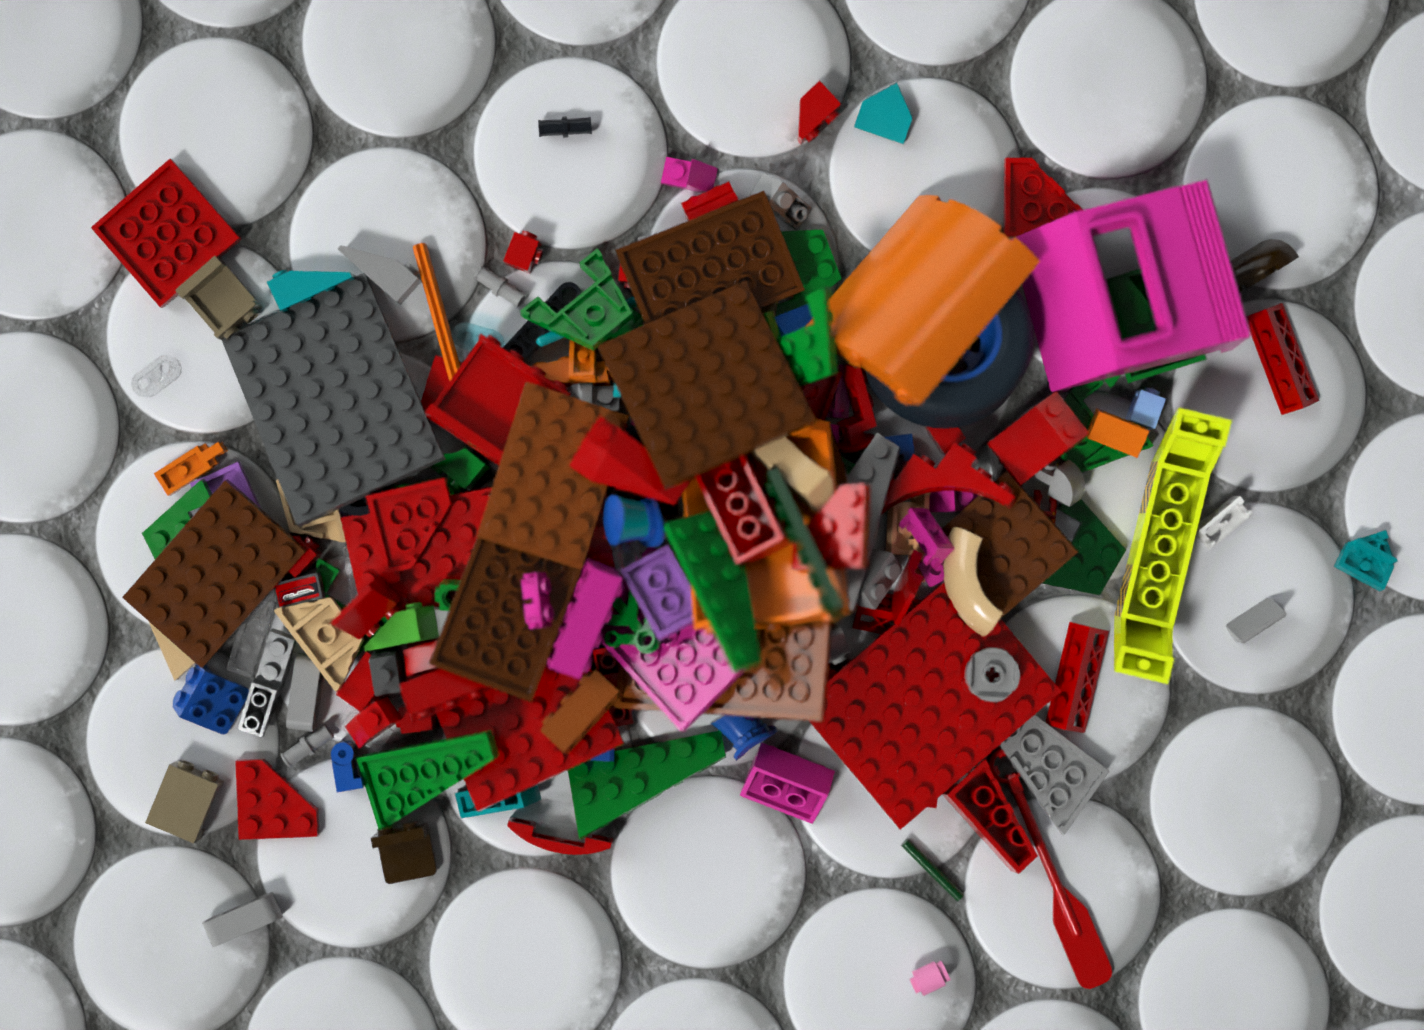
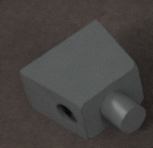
[369,645,407,699]

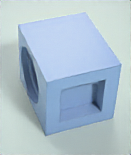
[1125,387,1166,430]

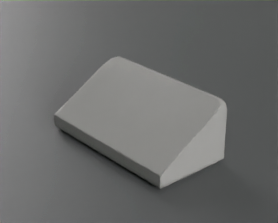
[1226,598,1287,643]

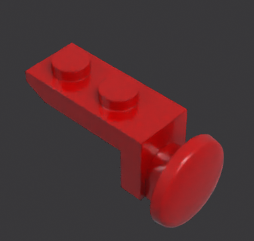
[837,363,877,453]

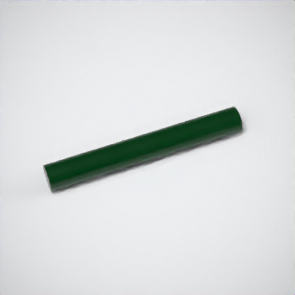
[901,839,964,901]

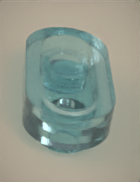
[452,322,505,351]

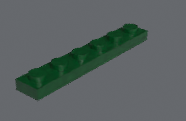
[764,468,844,621]

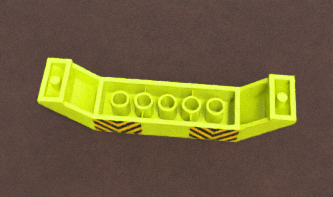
[1114,408,1232,684]

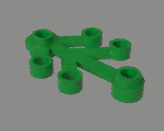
[602,587,661,654]

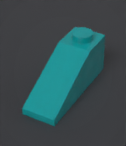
[267,270,355,312]
[455,785,541,819]

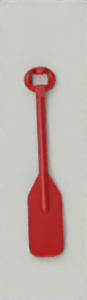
[989,748,1112,989]

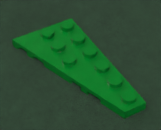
[568,731,726,840]

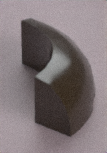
[1230,239,1299,293]

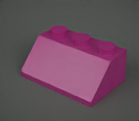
[739,742,835,824]

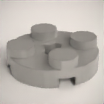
[965,648,1020,702]

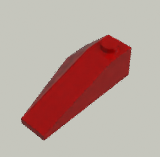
[569,416,690,505]

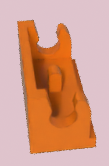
[1087,408,1149,458]

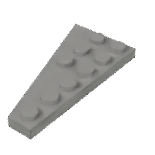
[845,433,900,612]
[999,715,1109,835]

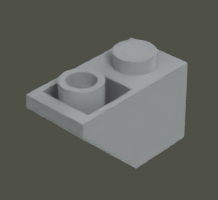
[749,173,812,230]

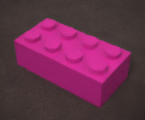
[547,557,624,679]

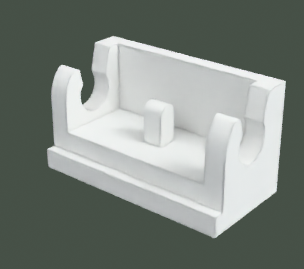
[1196,496,1253,550]

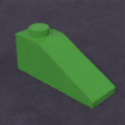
[364,602,439,652]

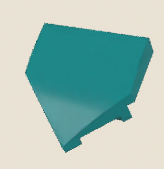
[854,82,913,144]
[1334,530,1398,592]

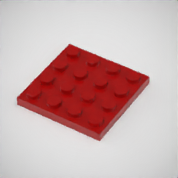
[90,159,242,308]

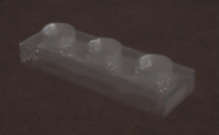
[226,598,277,678]

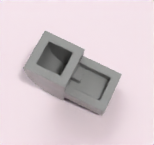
[567,383,620,412]
[1033,460,1085,507]

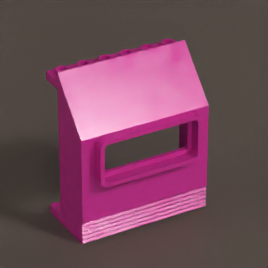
[1010,179,1251,394]

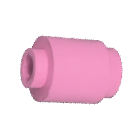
[909,961,951,996]

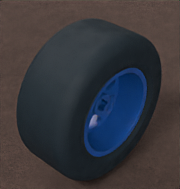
[863,289,1033,429]

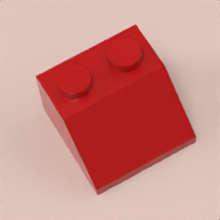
[330,576,402,640]

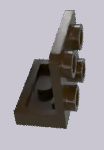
[371,821,437,884]

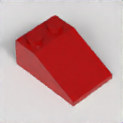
[987,391,1089,486]

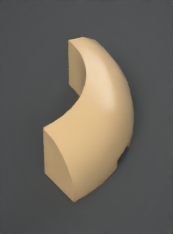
[749,437,833,512]
[943,527,1003,637]

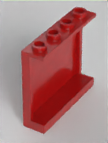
[425,334,570,466]

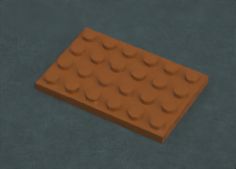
[477,382,629,570]

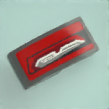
[274,573,326,608]

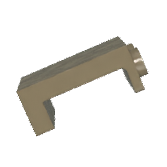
[175,256,263,340]
[145,760,224,843]

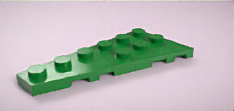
[663,510,761,673]
[356,730,499,829]

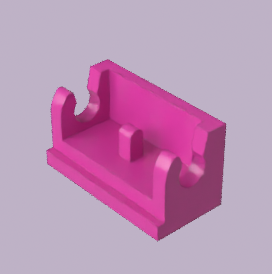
[899,508,955,568]

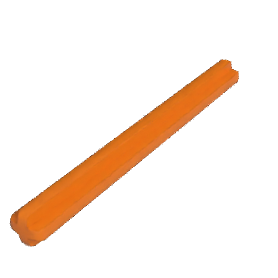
[413,243,460,381]

